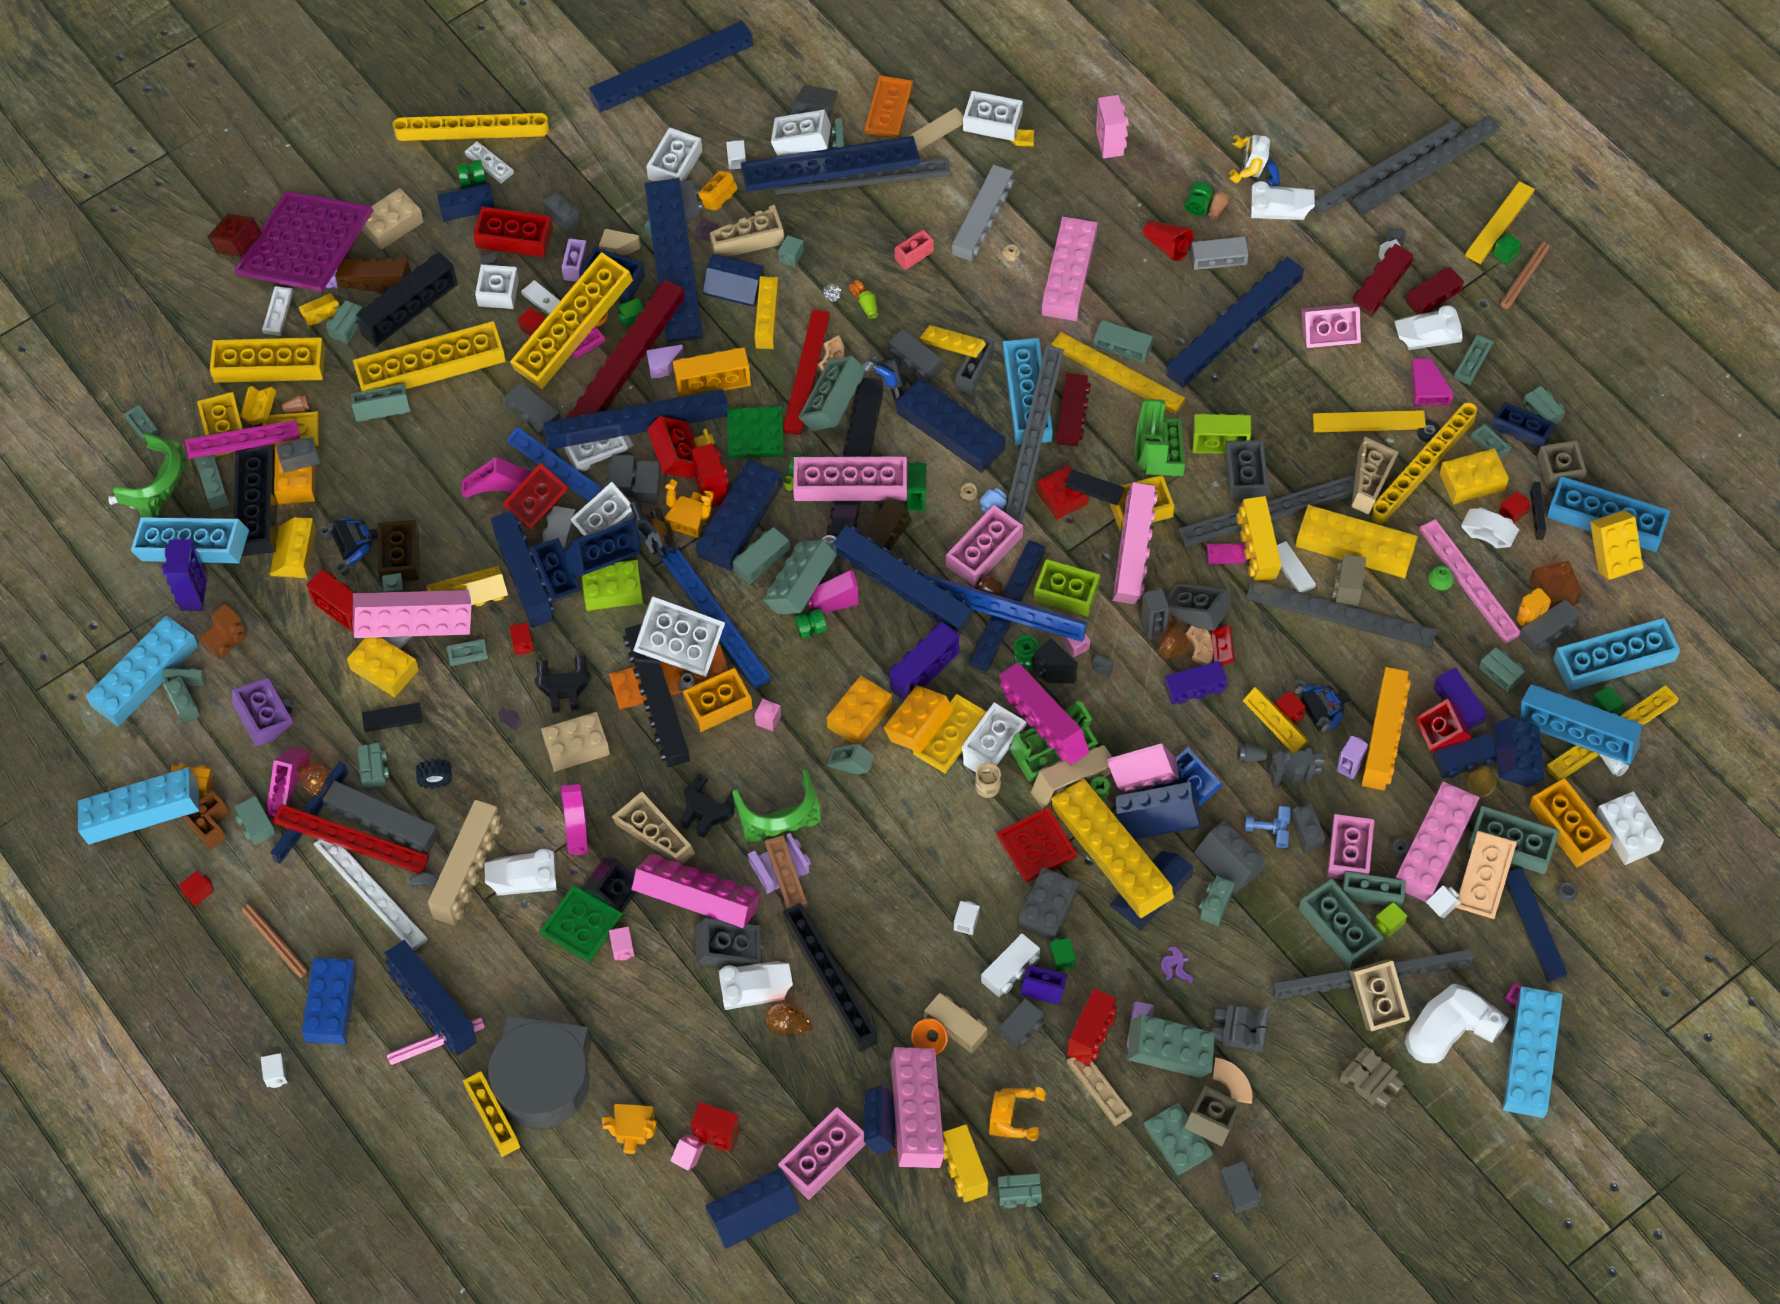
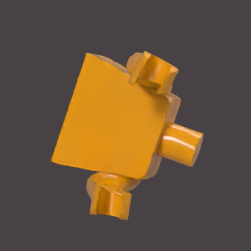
[665,479,713,538]
[989,1087,1046,1141]
[602,1104,657,1154]

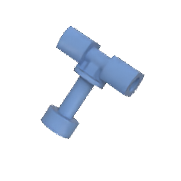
[1245,806,1290,848]

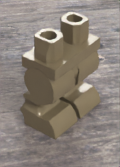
[1339,1046,1404,1108]

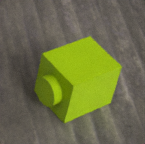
[1374,902,1407,938]

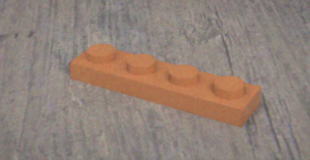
[764,835,808,909]

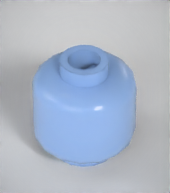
[979,488,1007,514]

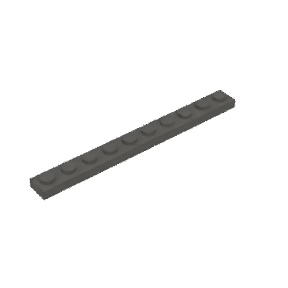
[1353,116,1500,214]
[1314,120,1459,215]
[774,158,950,195]
[1005,345,1064,524]
[1178,476,1355,548]
[1246,580,1437,649]
[1272,949,1474,999]

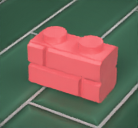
[894,229,934,270]

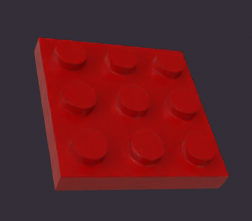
[996,807,1077,883]

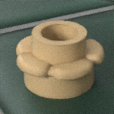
[1003,244,1020,261]
[960,483,978,501]

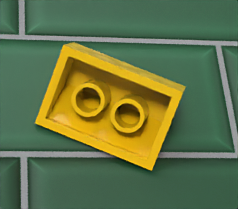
[270,517,317,578]

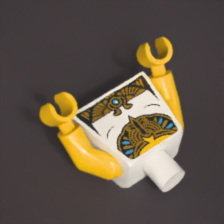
[1229,134,1270,183]

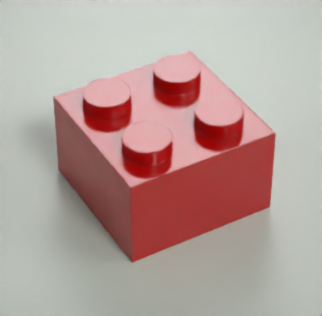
[1037,465,1089,520]
[1415,699,1472,753]
[690,1102,741,1151]

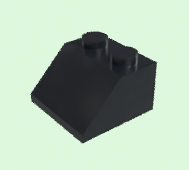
[1033,638,1078,684]
[582,858,637,913]

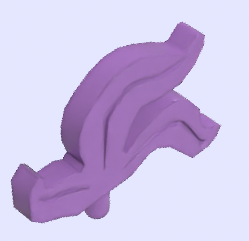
[1161,946,1193,985]

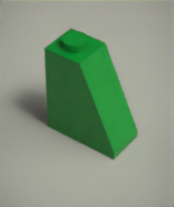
[907,462,927,511]

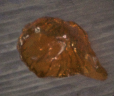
[1157,622,1191,659]
[296,765,330,796]
[765,1004,813,1035]

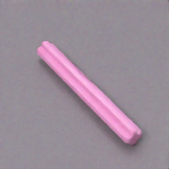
[387,1017,485,1065]

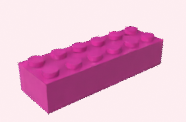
[999,663,1090,766]
[632,854,761,928]

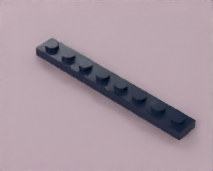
[970,540,1046,672]

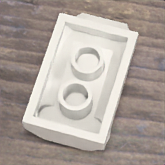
[1251,181,1315,220]
[1394,306,1462,350]
[564,435,633,471]
[962,703,1027,772]
[484,848,557,896]
[718,961,793,1010]

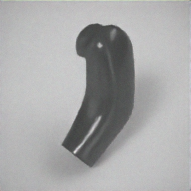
[409,872,439,889]

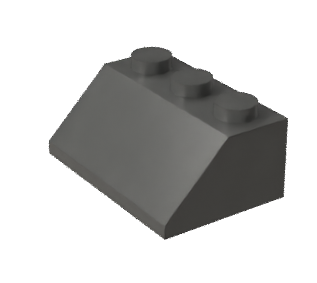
[1194,820,1266,895]

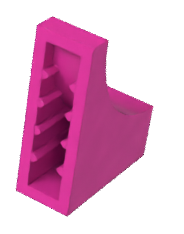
[462,457,532,498]
[266,746,311,817]
[561,784,589,856]

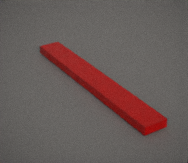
[783,310,830,435]
[273,804,429,874]

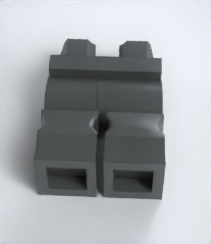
[1269,748,1325,789]
[1213,1005,1269,1053]

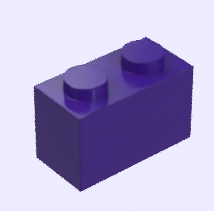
[1020,964,1067,1005]

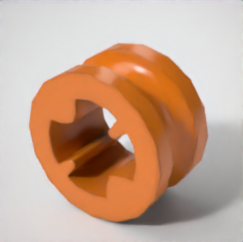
[849,280,866,298]

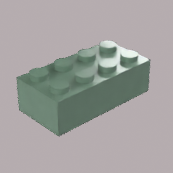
[798,355,865,431]
[763,540,837,614]
[1468,806,1559,875]
[1298,879,1384,970]
[1127,1014,1215,1078]

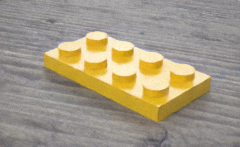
[913,694,987,774]

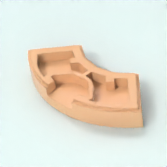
[818,335,844,373]
[1185,625,1214,665]
[1213,1057,1252,1104]

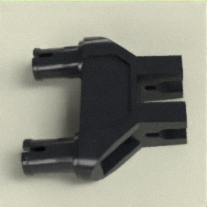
[630,501,676,558]
[535,656,591,713]
[680,773,742,838]

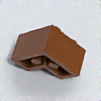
[200,603,247,660]
[182,790,229,850]

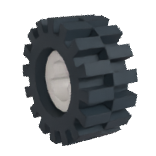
[416,759,452,789]

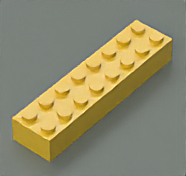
[510,252,633,389]
[353,321,506,391]
[1051,778,1174,919]

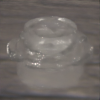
[823,284,841,301]

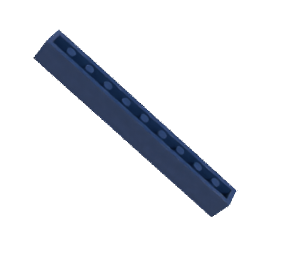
[589,21,753,113]
[1167,257,1304,388]
[543,389,728,450]

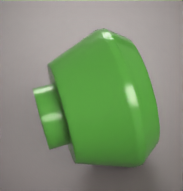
[1428,565,1454,590]

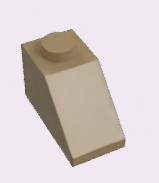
[599,229,641,257]

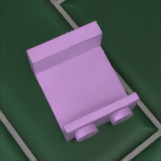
[748,833,811,894]

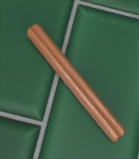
[1500,242,1550,309]
[242,903,308,978]

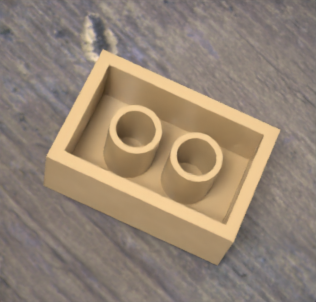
[362,188,424,250]
[541,712,610,772]
[1349,959,1410,1031]

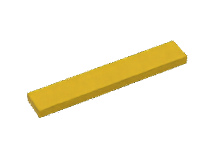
[1465,181,1535,264]
[1313,410,1426,432]

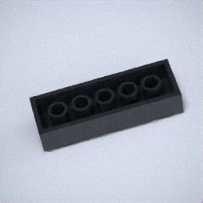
[356,252,458,348]
[233,446,277,556]

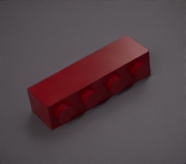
[1353,243,1414,318]
[1056,373,1091,447]

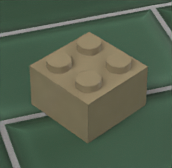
[1537,441,1587,489]
[1332,554,1366,608]
[1185,1086,1242,1146]

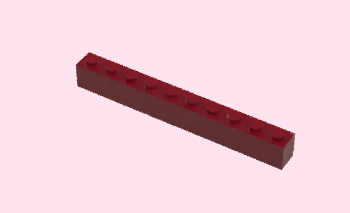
[566,279,686,418]

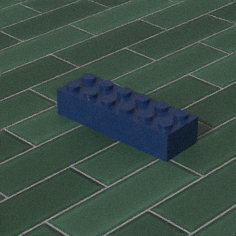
[896,378,1005,473]
[696,459,783,571]
[491,511,554,628]
[384,939,477,1056]

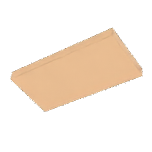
[1455,831,1517,919]

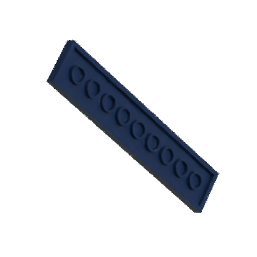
[740,136,920,192]
[644,178,703,343]

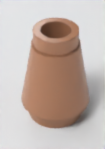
[1207,192,1228,219]
[282,394,311,414]

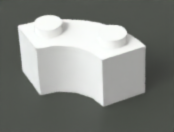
[1461,507,1519,548]

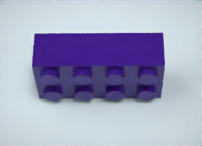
[162,539,207,611]
[890,622,959,701]

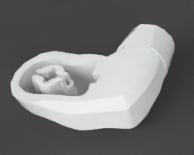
[1404,984,1509,1063]

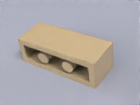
[924,993,987,1054]

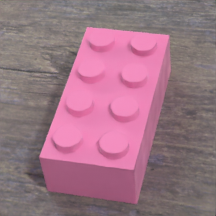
[946,505,1023,586]
[778,1107,866,1200]

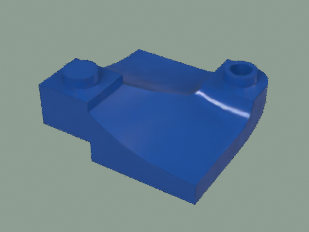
[1147,747,1223,807]

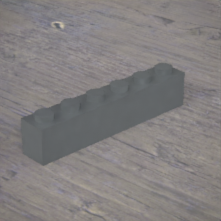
[323,781,439,854]

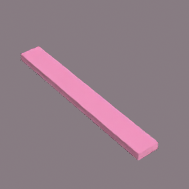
[1419,519,1521,644]

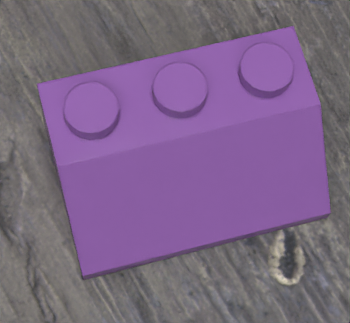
[231,678,293,747]

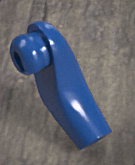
[1265,157,1280,186]

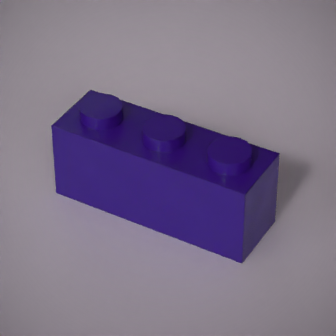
[1164,661,1228,705]
[1434,668,1487,729]

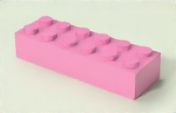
[1042,216,1098,321]
[793,457,907,501]
[1112,483,1158,605]
[352,590,471,638]
[1395,781,1480,902]
[890,1047,944,1168]

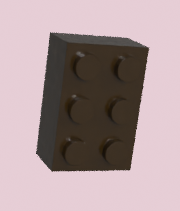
[378,520,419,583]

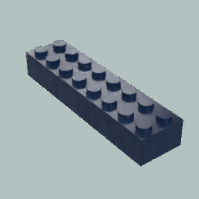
[833,525,972,636]

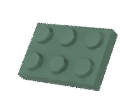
[1143,1103,1213,1176]

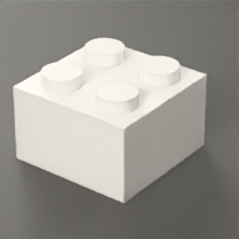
[475,265,519,309]

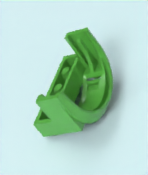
[1134,399,1185,476]
[113,432,188,518]
[1010,701,1098,782]
[732,770,821,844]

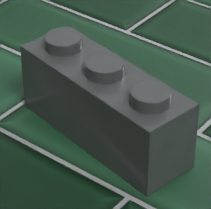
[888,329,943,383]
[956,336,995,395]
[505,382,561,434]
[1141,589,1169,641]
[1519,599,1581,654]

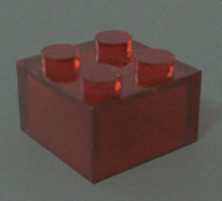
[207,213,262,258]

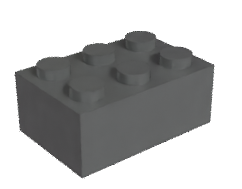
[1224,440,1269,501]
[1018,868,1080,941]

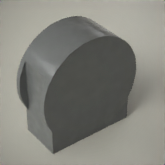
[488,1016,591,1129]

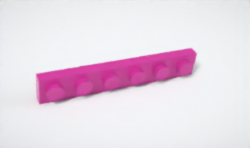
[185,420,300,459]

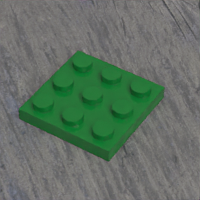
[727,406,784,459]
[539,885,623,964]

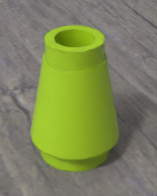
[858,291,878,319]

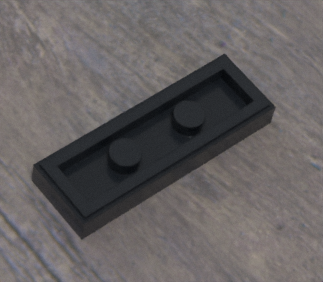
[1065,469,1124,506]
[1530,482,1546,540]
[362,703,422,732]

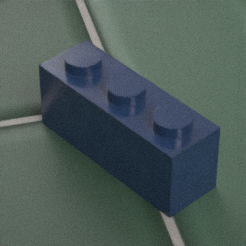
[1433,733,1497,779]
[864,1085,895,1155]

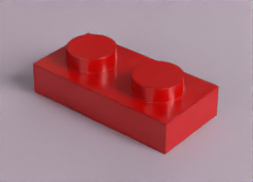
[1211,625,1235,665]

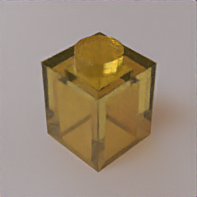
[1467,766,1497,798]

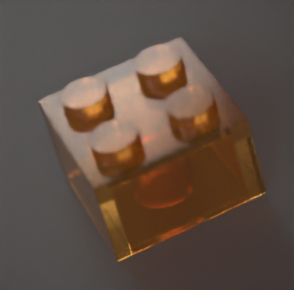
[1529,561,1582,610]

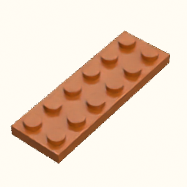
[609,644,728,710]

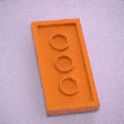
[864,75,913,139]

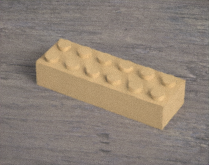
[428,800,503,926]

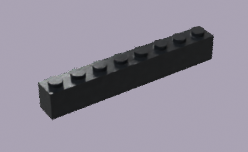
[623,624,690,768]
[783,903,877,1053]

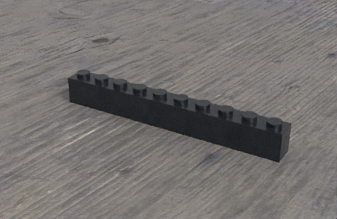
[827,378,884,538]

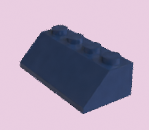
[565,517,641,576]
[1116,782,1201,840]
[1110,851,1194,931]
[705,1168,800,1249]

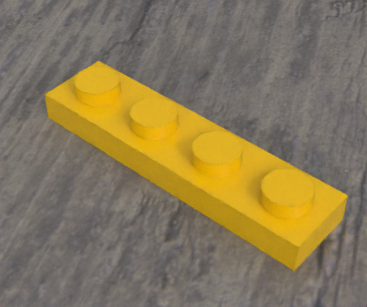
[920,325,986,358]
[1243,687,1310,754]

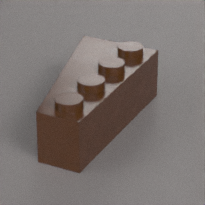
[335,258,411,293]

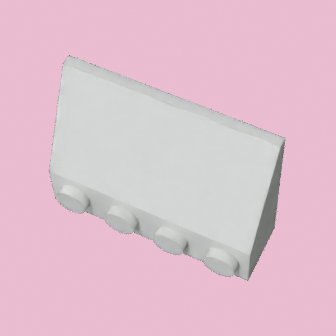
[633,597,725,677]

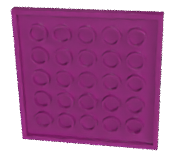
[234,191,374,292]

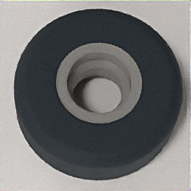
[1418,421,1440,443]

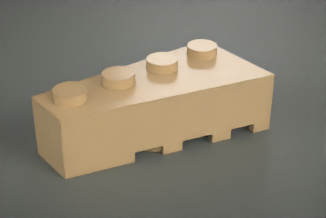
[710,205,784,257]
[1351,437,1399,515]
[1031,745,1113,810]
[612,792,695,865]

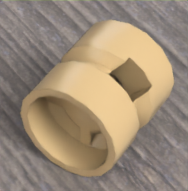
[975,763,1001,798]

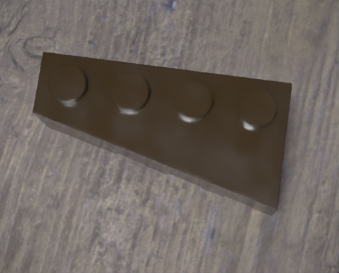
[850,498,912,576]

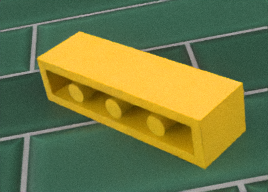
[755,276,779,349]
[463,1071,520,1157]

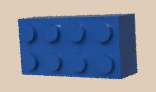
[302,958,357,1044]

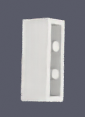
[981,934,1040,997]

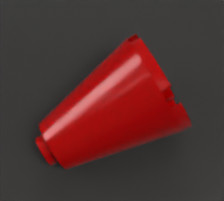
[1143,221,1194,262]

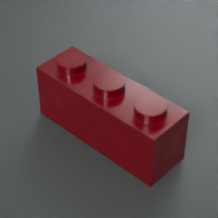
[1406,267,1464,315]

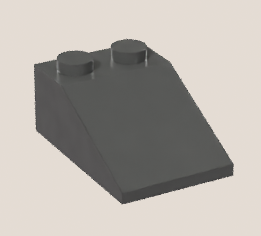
[790,85,838,119]
[1166,583,1232,631]
[695,918,761,966]

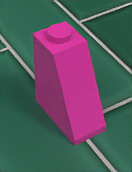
[1411,358,1453,406]
[807,570,859,613]

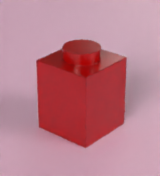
[518,308,546,336]
[1499,491,1531,524]
[509,622,534,655]
[1275,690,1306,723]
[178,870,213,907]

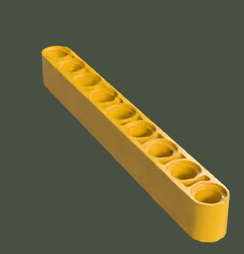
[393,113,550,141]
[1371,403,1477,524]

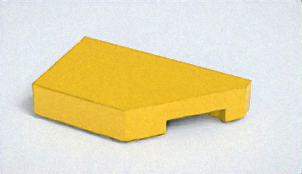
[1010,129,1034,146]

